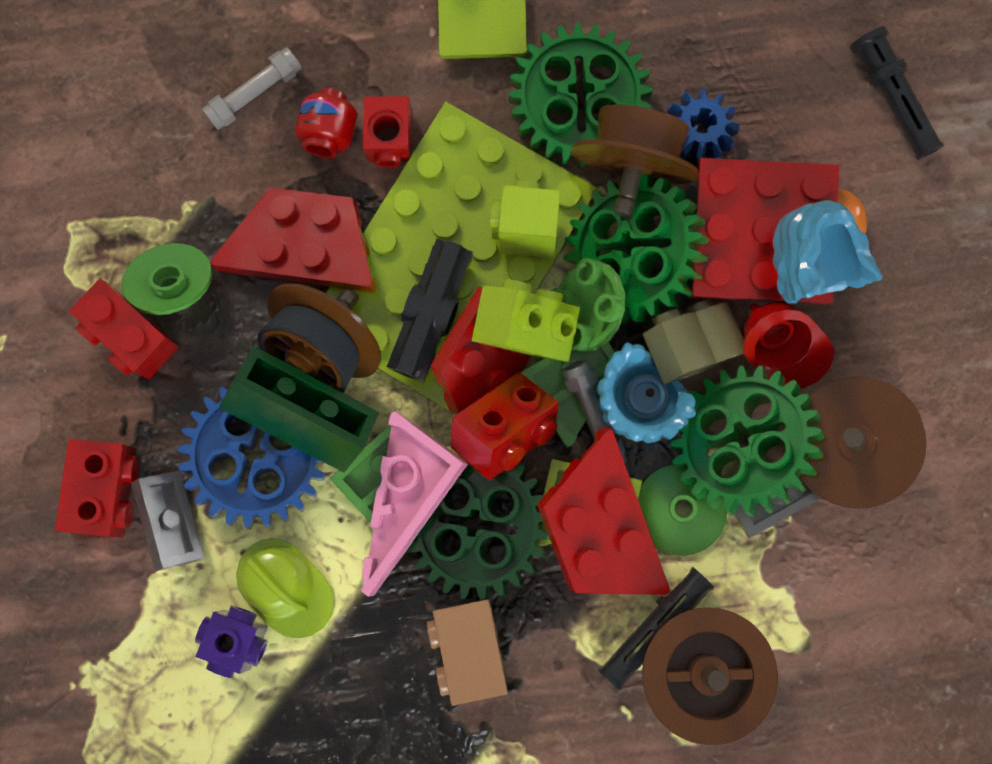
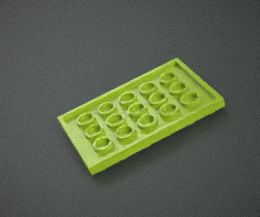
[326,101,598,415]

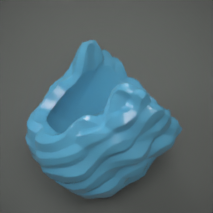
[773,200,883,304]
[597,343,696,443]

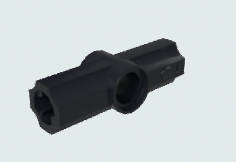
[386,239,474,383]

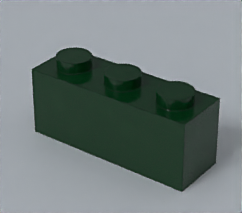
[219,346,379,473]

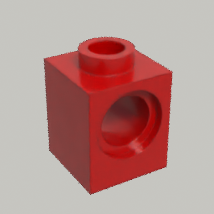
[363,96,412,168]

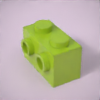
[490,180,561,259]
[472,279,580,362]

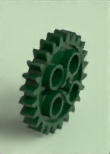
[407,453,550,600]

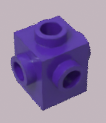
[195,605,268,678]

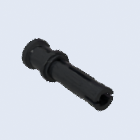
[849,26,944,160]

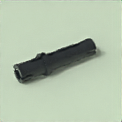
[598,567,715,690]

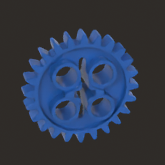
[178,387,326,530]

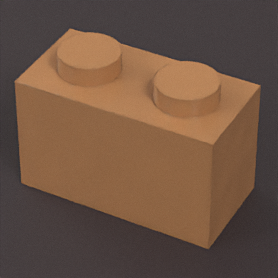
[427,599,508,706]

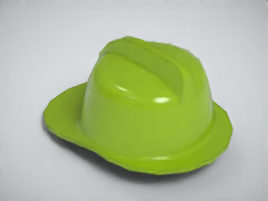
[236,538,335,639]

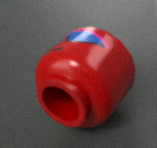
[295,88,358,159]

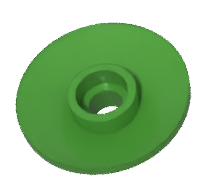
[121,243,212,315]
[638,464,727,555]

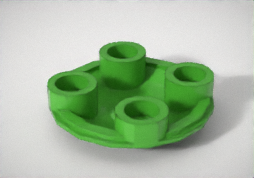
[551,258,625,352]

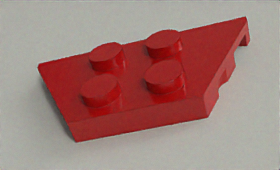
[210,188,377,293]
[430,286,535,415]
[537,427,671,595]

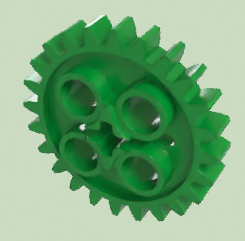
[508,22,653,168]
[563,174,709,323]
[670,366,825,517]

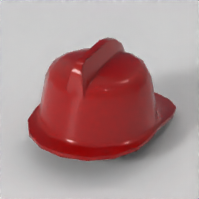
[743,302,834,389]

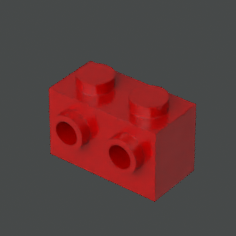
[68,278,179,379]
[451,372,559,481]
[55,438,140,538]

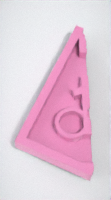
[361,411,468,597]

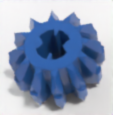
[667,87,740,167]

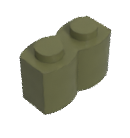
[643,299,744,385]

